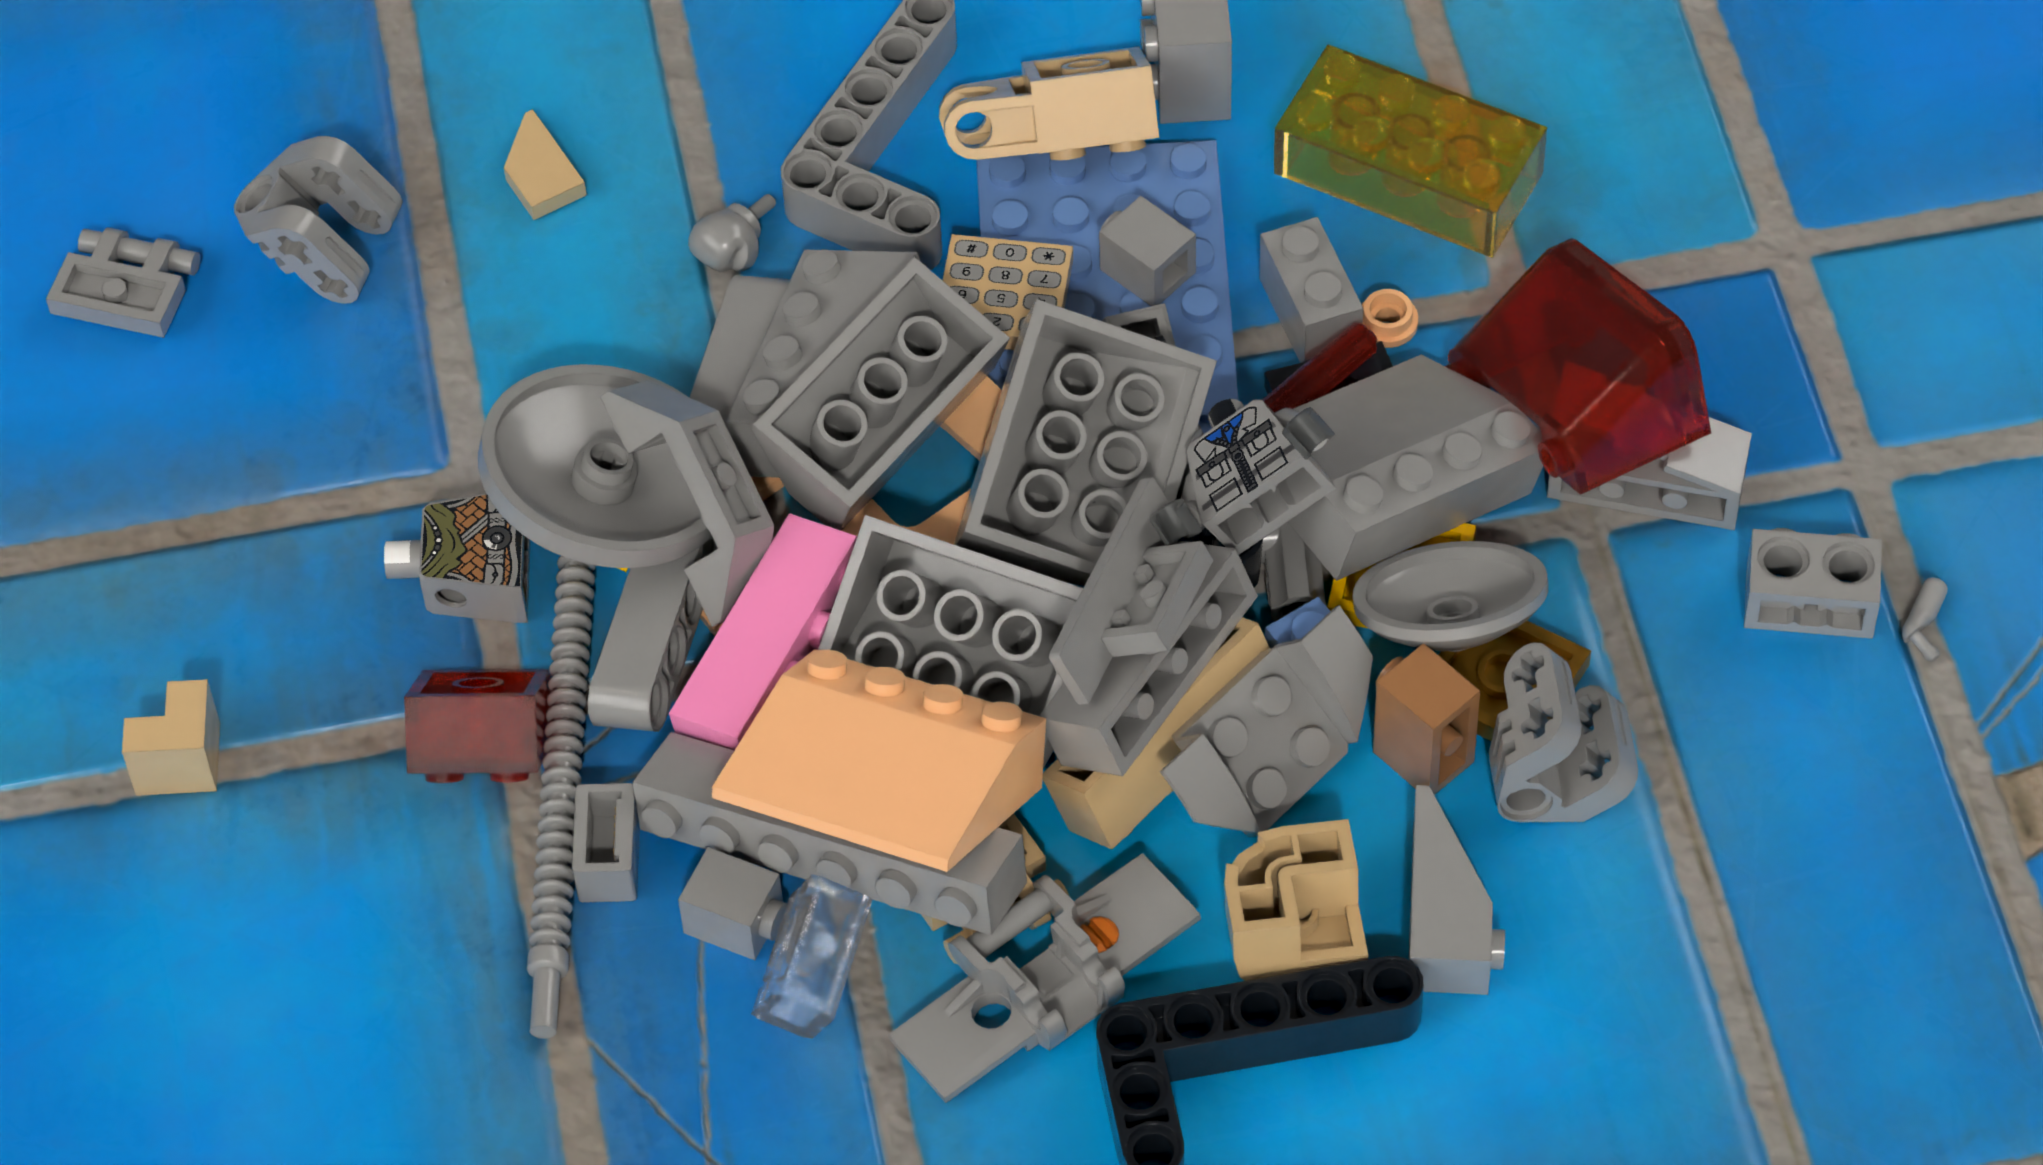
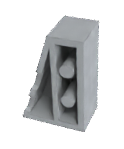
[1547,364,1752,530]

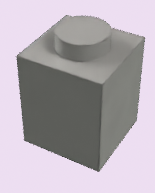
[1099,196,1196,306]
[678,847,788,960]

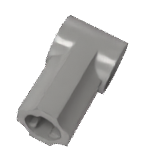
[1261,522,1326,621]

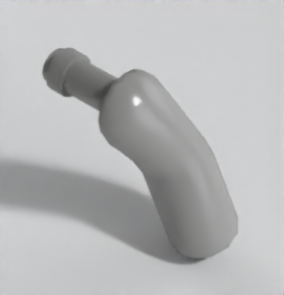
[1902,577,1948,663]

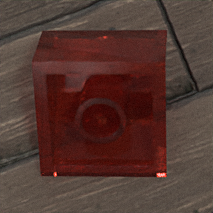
[404,669,551,783]

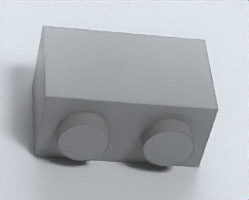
[1259,217,1363,363]

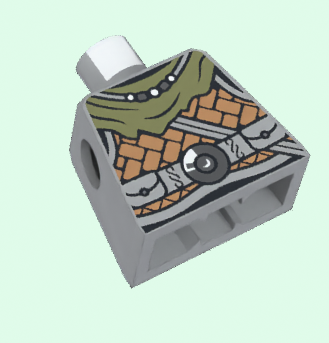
[384,493,531,623]

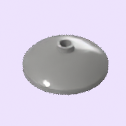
[1352,541,1549,652]

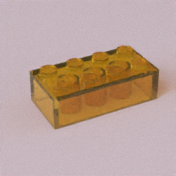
[1274,44,1547,258]

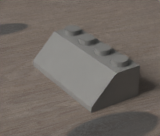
[751,257,1010,531]

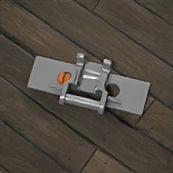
[888,853,1201,1103]

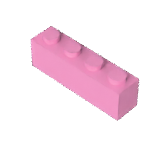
[669,513,857,750]

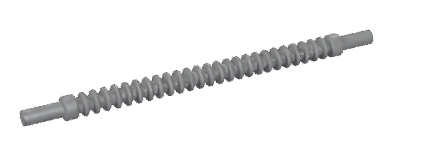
[527,556,596,1039]

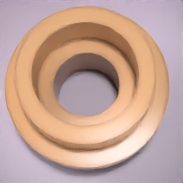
[1362,289,1418,348]

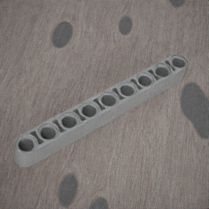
[588,275,791,732]

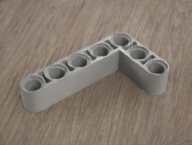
[781,0,957,270]

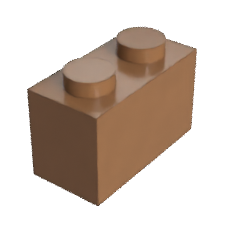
[1373,644,1480,795]

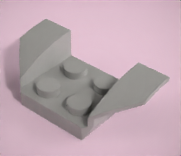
[1160,605,1373,837]

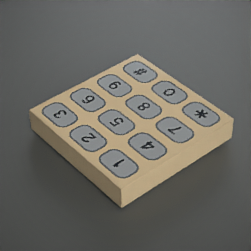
[942,234,1073,350]

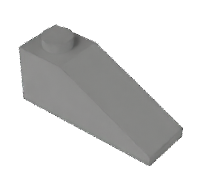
[1409,785,1505,995]

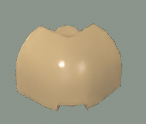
[1224,819,1368,981]

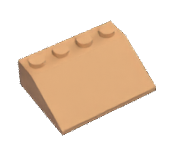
[712,649,1046,872]

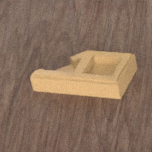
[504,109,587,220]

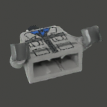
[1150,399,1336,555]

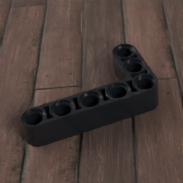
[1097,956,1424,1165]

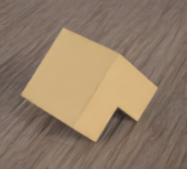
[122,679,220,796]

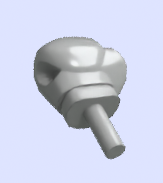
[688,194,776,272]

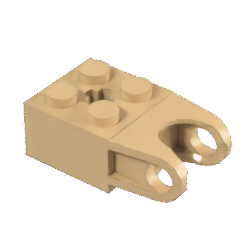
[939,47,1159,160]

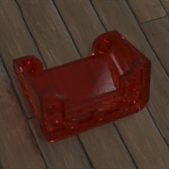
[1445,238,1711,495]

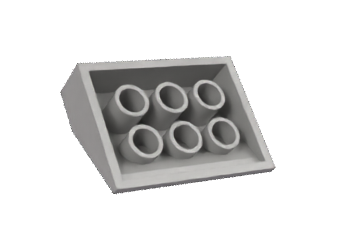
[954,299,1217,586]
[1288,354,1552,581]
[818,515,1083,769]

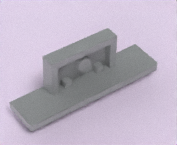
[1049,478,1213,705]

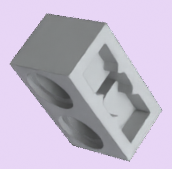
[1744,528,1882,639]

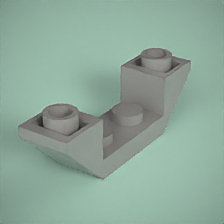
[600,380,775,627]

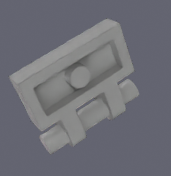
[46,227,200,338]

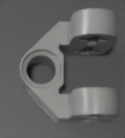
[234,136,403,304]
[1489,642,1638,822]

